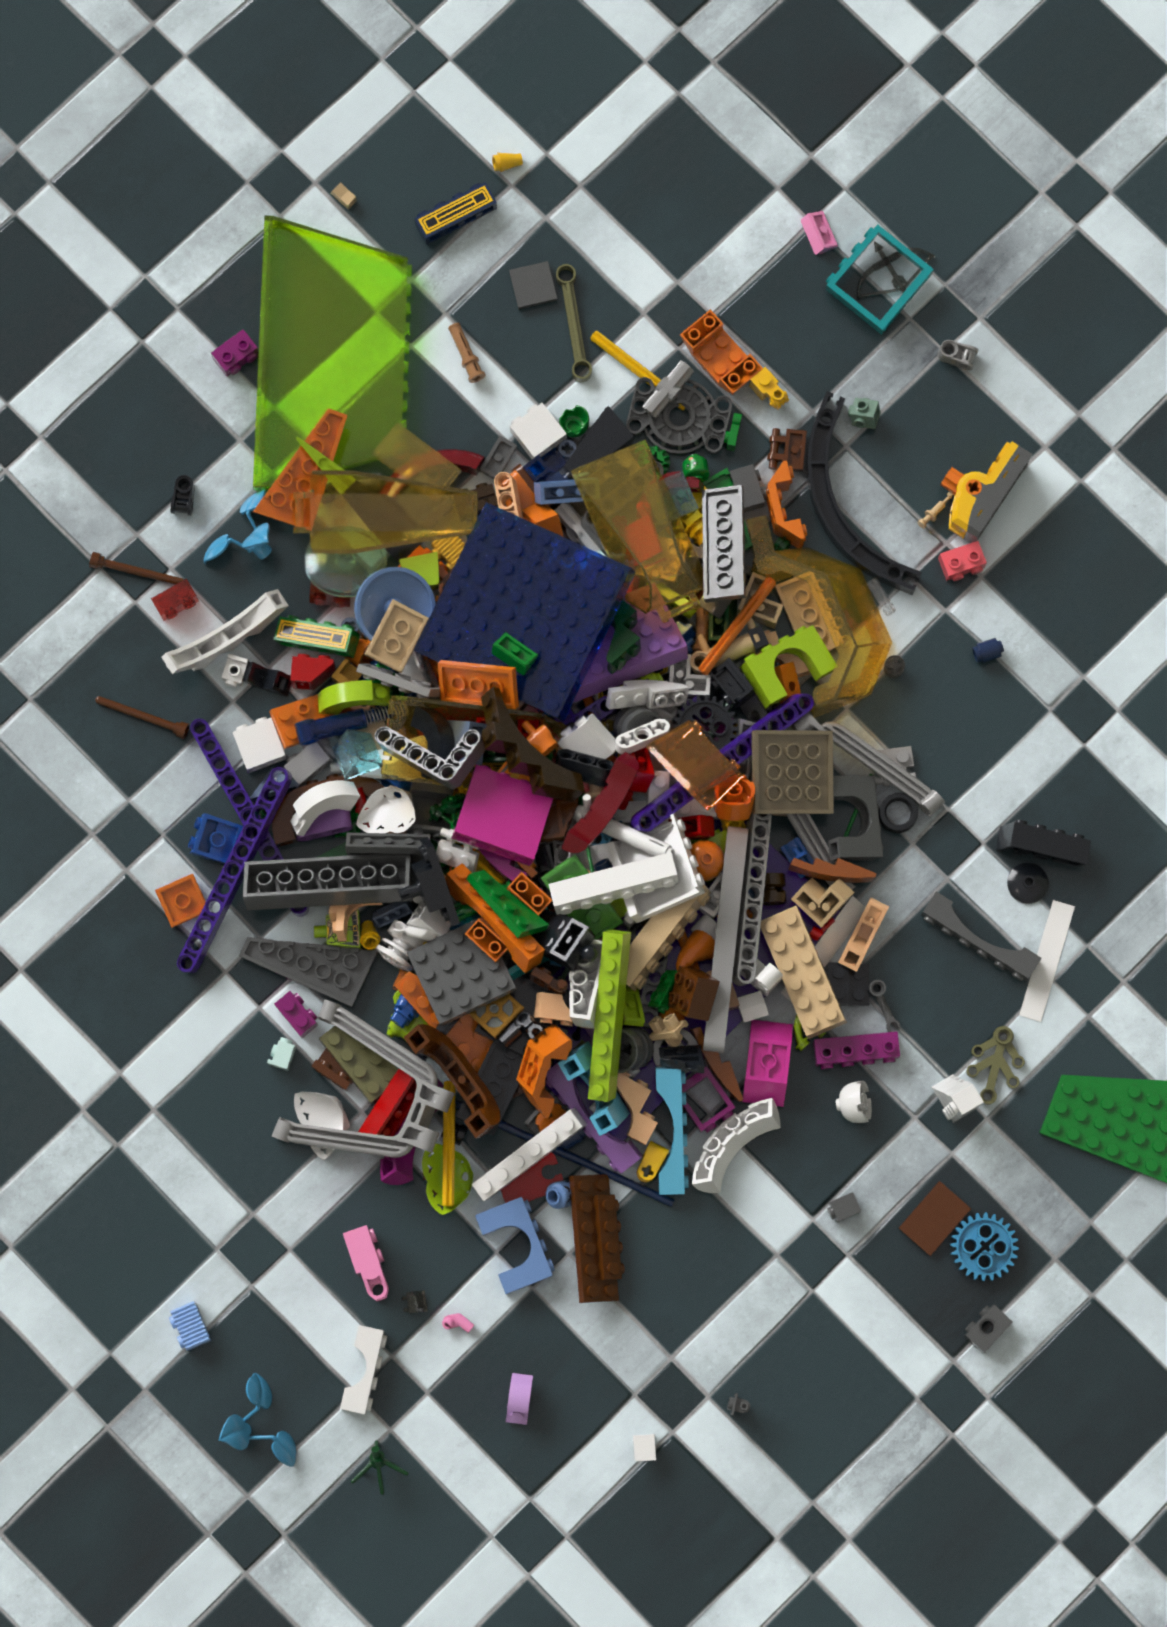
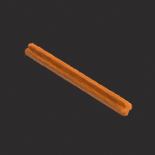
[698,576,776,675]

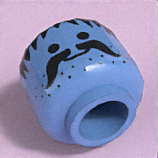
[546,1180,571,1209]

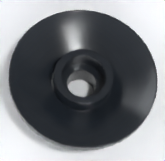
[1007,863,1049,904]

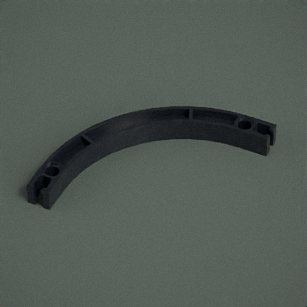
[806,391,922,595]

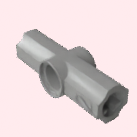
[642,361,694,419]

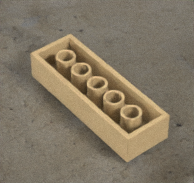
[626,885,711,992]
[760,906,847,1039]

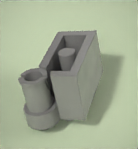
[284,736,340,786]

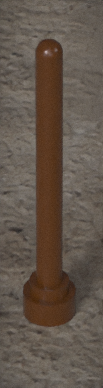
[89,552,186,587]
[95,696,190,739]

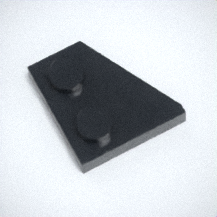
[659,1045,704,1073]

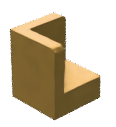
[331,658,363,684]

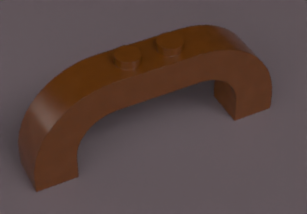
[272,773,386,848]
[404,1024,501,1138]

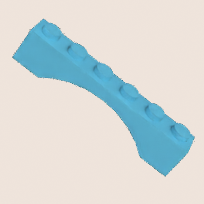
[655,1066,689,1195]

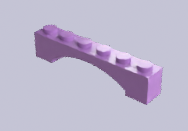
[545,1063,643,1174]

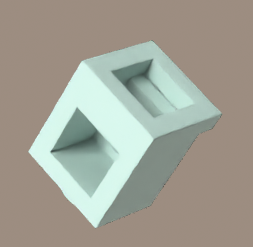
[267,1037,296,1071]

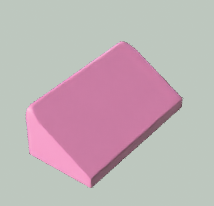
[801,211,838,255]

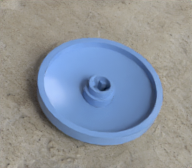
[354,567,436,643]

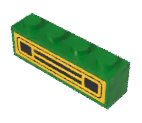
[273,615,360,658]

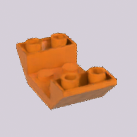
[680,309,763,395]
[766,460,807,549]
[465,872,552,962]
[516,1024,572,1118]

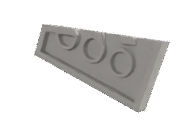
[356,663,440,699]

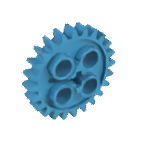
[950,1212,1019,1281]

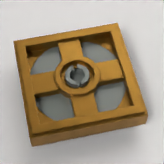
[469,994,524,1039]

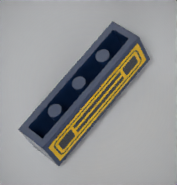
[415,182,497,245]

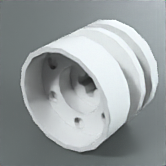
[375,920,428,972]

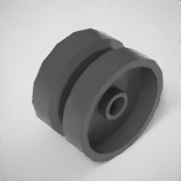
[613,706,664,754]

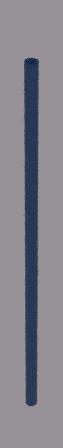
[455,1099,675,1207]

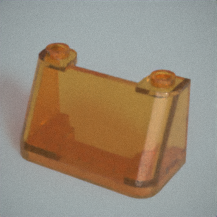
[646,720,743,811]

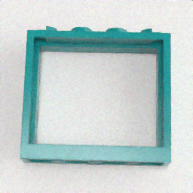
[826,224,934,335]

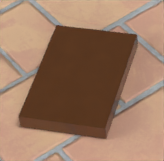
[898,1181,971,1256]

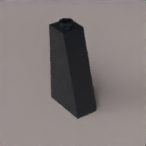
[564,406,634,480]

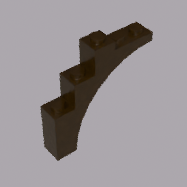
[481,687,585,802]

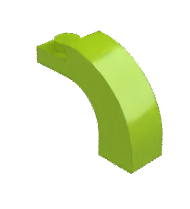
[318,680,390,715]

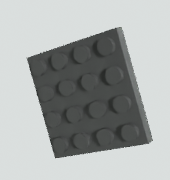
[407,917,517,1027]

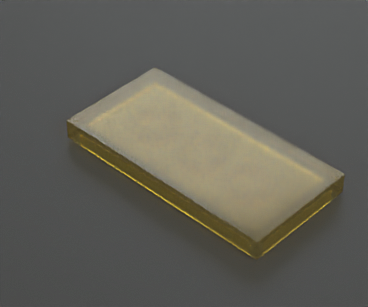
[372,422,461,502]

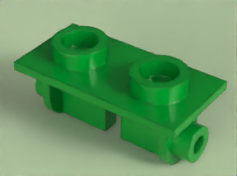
[648,970,678,1014]

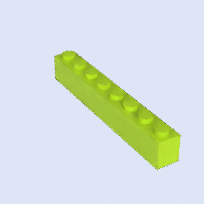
[588,929,631,1102]

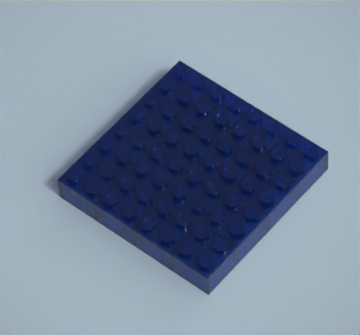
[414,502,636,722]

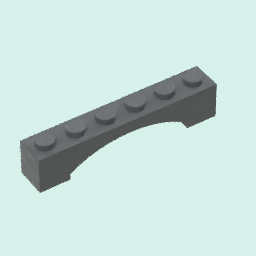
[921,891,1042,982]

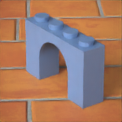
[475,1197,555,1295]

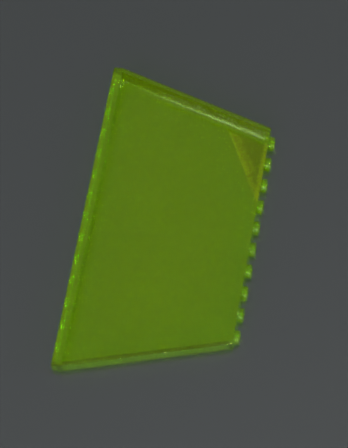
[253,215,412,491]

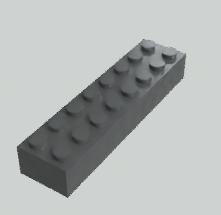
[243,853,413,910]

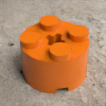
[713,773,755,821]

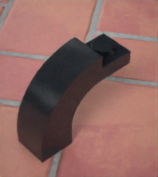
[410,706,454,779]

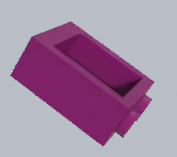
[682,1066,735,1133]

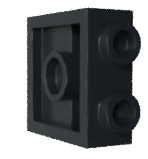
[824,962,869,1006]

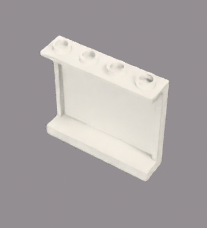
[606,814,705,923]

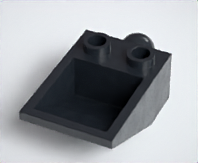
[531,909,598,971]

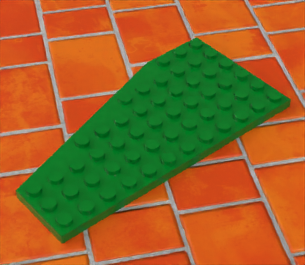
[1039,1075,1167,1184]

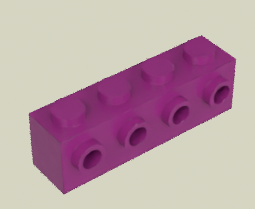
[813,1031,900,1069]

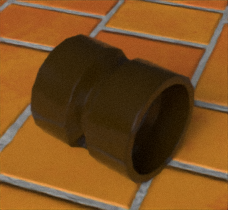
[763,873,787,906]

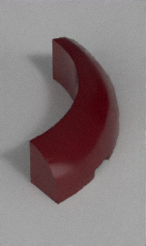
[378,449,485,504]
[561,752,639,853]

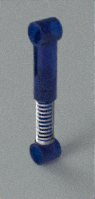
[294,693,427,746]

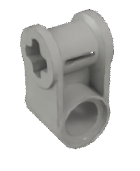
[937,340,978,370]

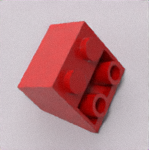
[290,654,336,690]

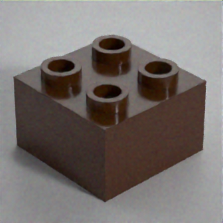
[668,966,720,1021]

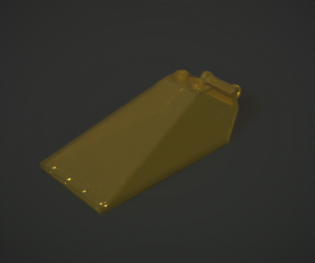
[570,439,703,624]

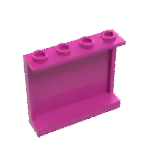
[451,765,553,866]

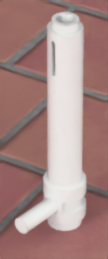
[573,794,675,857]

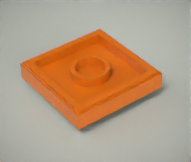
[155,873,206,928]

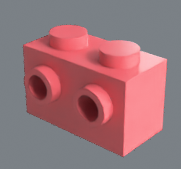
[938,541,987,581]

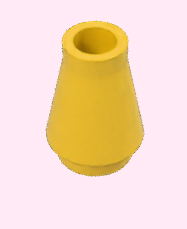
[492,152,523,172]
[360,920,380,950]

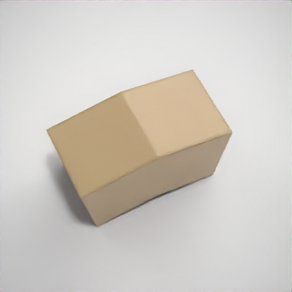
[331,183,357,210]

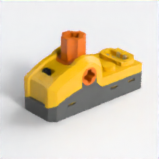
[940,441,1032,543]

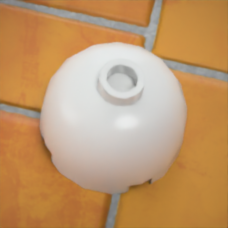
[836,1081,872,1123]

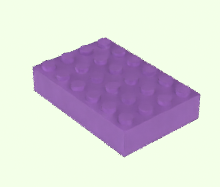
[543,583,688,702]

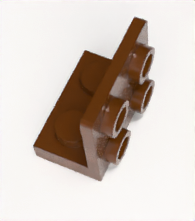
[311,1049,353,1092]

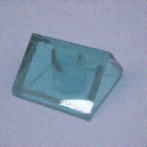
[332,729,384,781]

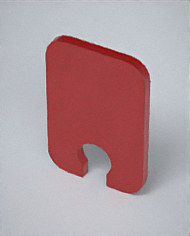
[501,1152,563,1203]

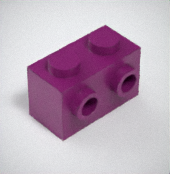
[211,329,259,377]
[274,991,318,1038]

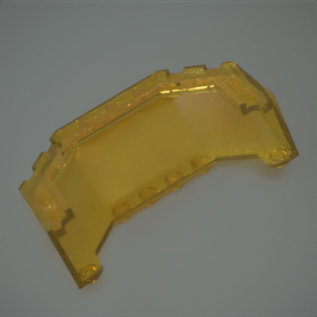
[751,547,892,718]

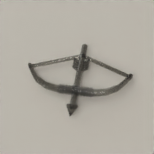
[857,241,935,300]

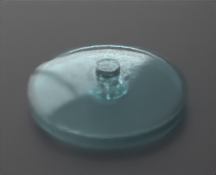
[305,526,387,597]

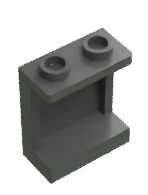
[406,782,453,842]

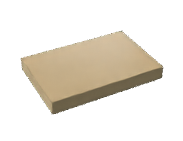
[364,599,429,674]

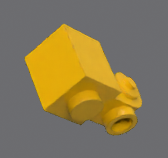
[749,367,789,410]

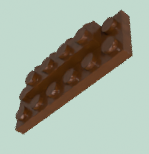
[569,1174,625,1303]

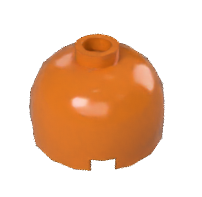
[690,840,724,881]

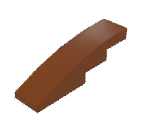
[788,858,877,883]
[690,1026,743,1102]

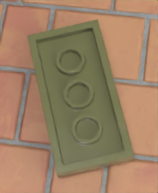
[319,1026,398,1104]

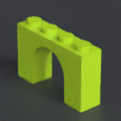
[740,625,838,709]

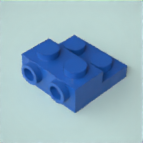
[188,813,244,864]

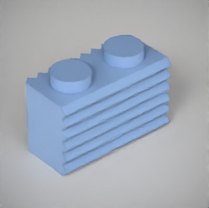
[169,1301,212,1351]

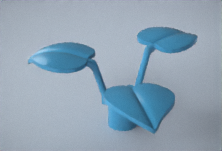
[204,489,272,565]
[219,1373,296,1467]

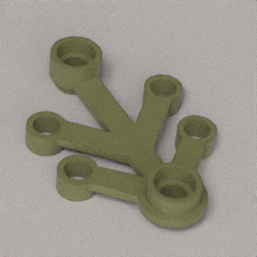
[966,1026,1025,1105]

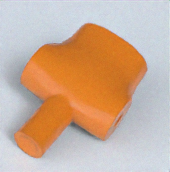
[521,721,558,756]

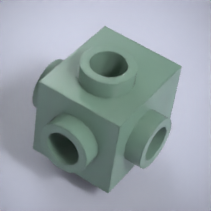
[848,398,881,429]

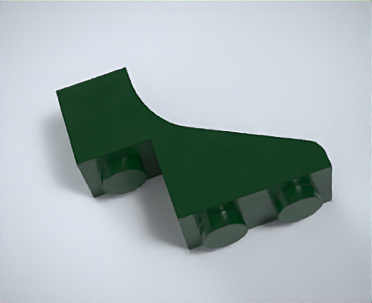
[605,597,641,674]

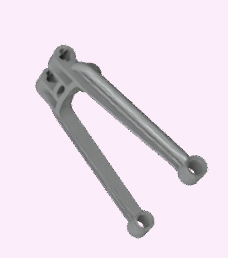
[786,713,945,890]
[272,1000,455,1158]

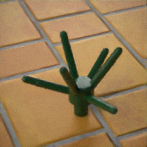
[351,1440,409,1495]

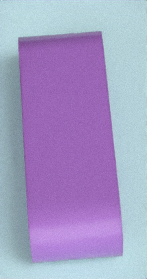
[295,809,353,841]

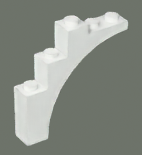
[162,589,289,674]

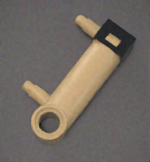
[690,618,769,675]

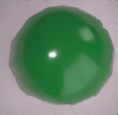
[559,405,590,437]

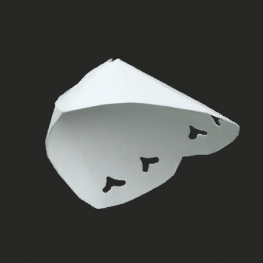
[356,785,416,833]
[294,1092,350,1160]

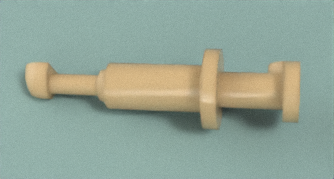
[917,492,954,529]

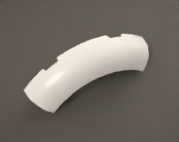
[692,1098,781,1193]

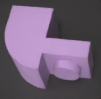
[506,1373,533,1425]

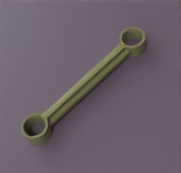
[556,264,592,382]

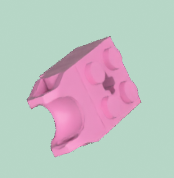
[343,1225,389,1301]

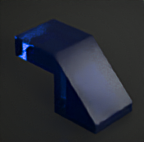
[523,447,566,482]

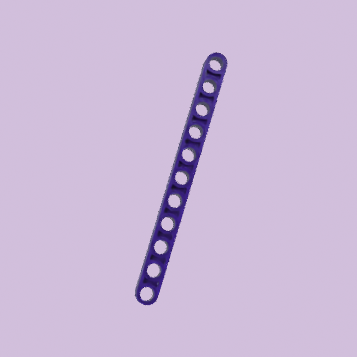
[631,694,814,832]
[190,718,309,917]
[177,767,292,973]

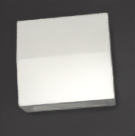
[738,991,769,1023]

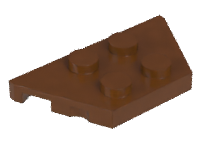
[539,797,579,843]

